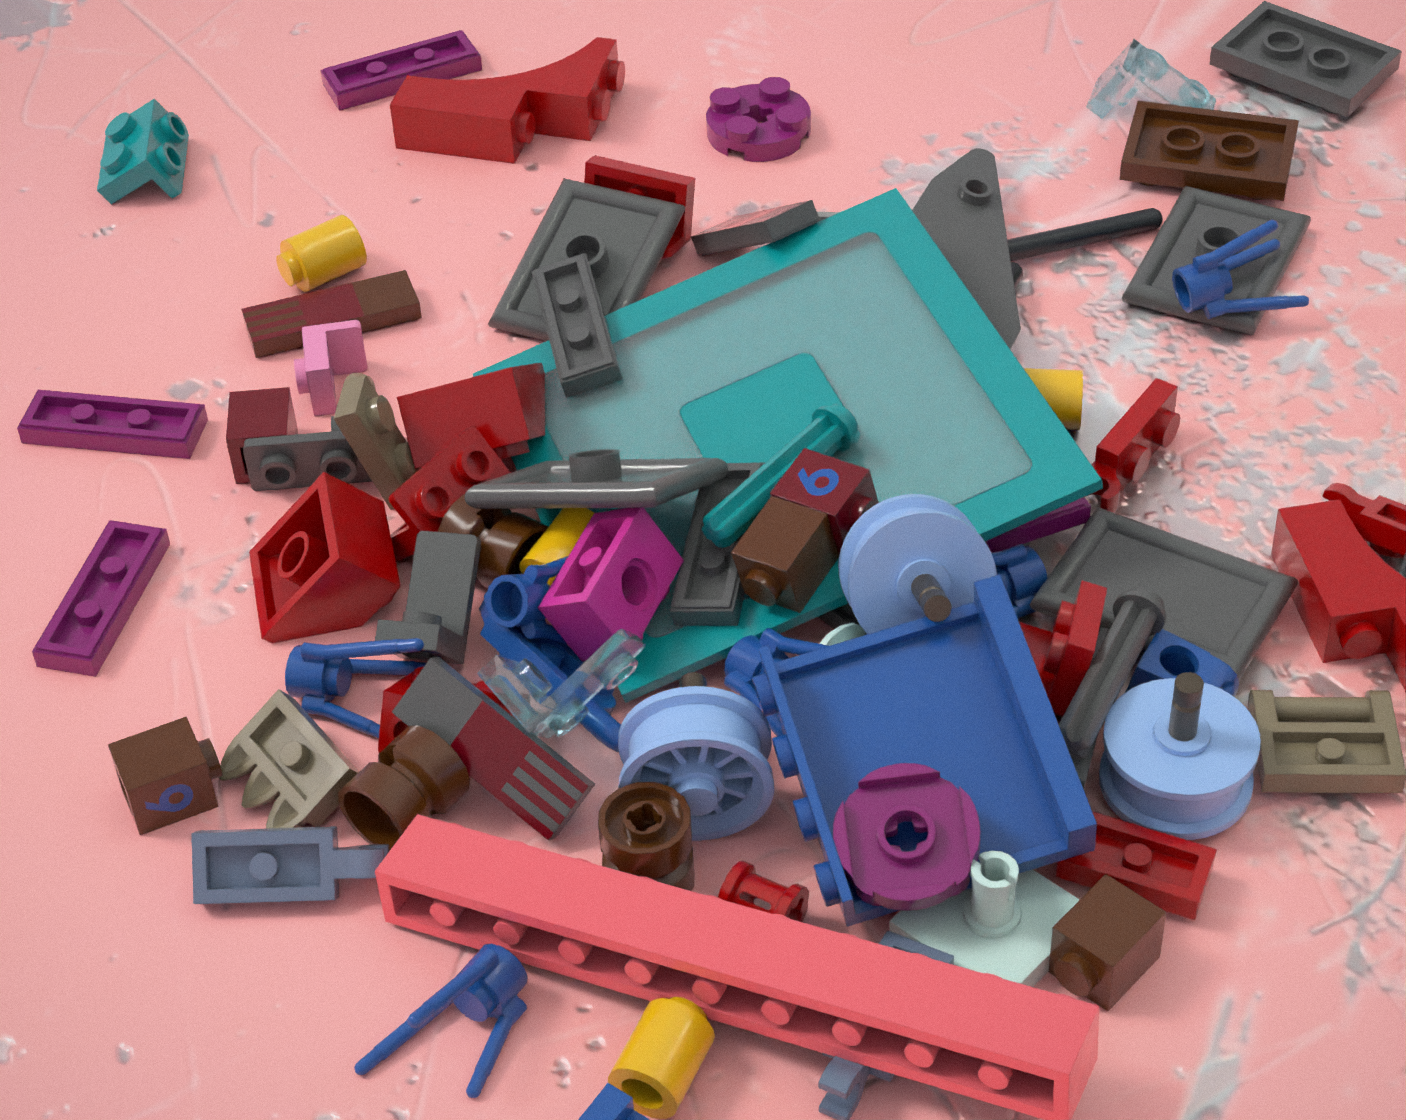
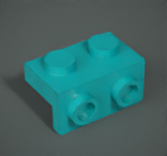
[97,98,189,205]

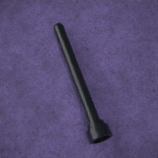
[1007,208,1163,261]

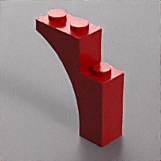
[389,37,625,164]
[1271,499,1406,692]

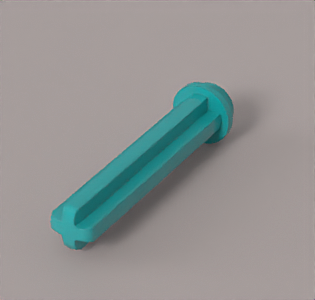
[701,404,858,548]

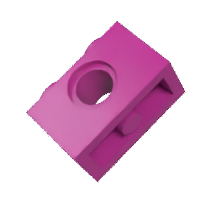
[538,508,684,662]

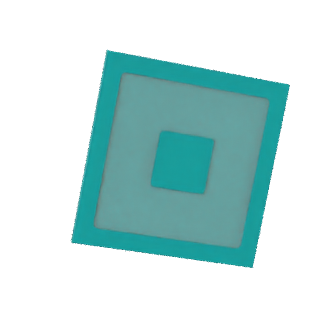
[472,188,1103,703]

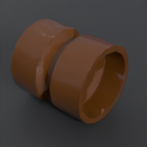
[437,494,548,588]
[338,725,470,850]
[598,782,695,891]

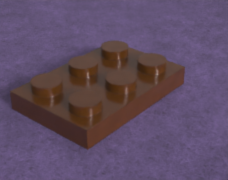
[1119,101,1299,201]

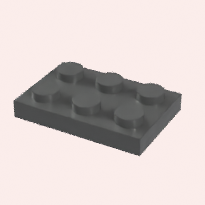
[1209,1,1402,117]

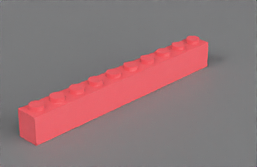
[375,814,1099,1120]

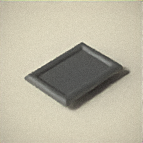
[488,178,685,341]
[1122,186,1311,336]
[465,449,728,509]
[1030,507,1298,681]

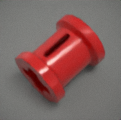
[718,861,809,922]

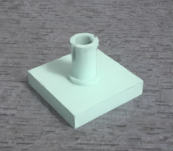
[889,851,1080,987]

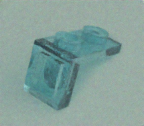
[1086,39,1216,119]
[477,629,646,739]

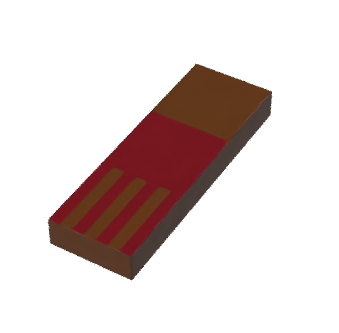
[241,270,422,358]

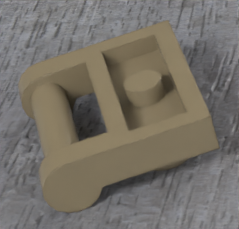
[1248,690,1406,793]

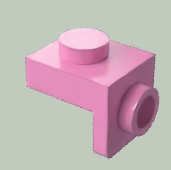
[294,320,368,416]

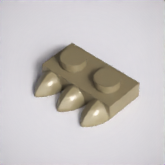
[333,372,421,510]
[219,689,359,828]

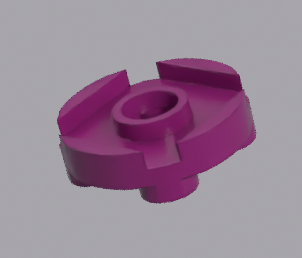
[706,77,811,162]
[833,763,981,911]

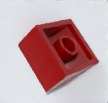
[396,362,545,468]
[249,472,401,643]

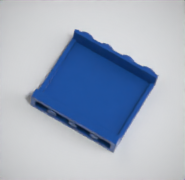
[752,574,1097,927]

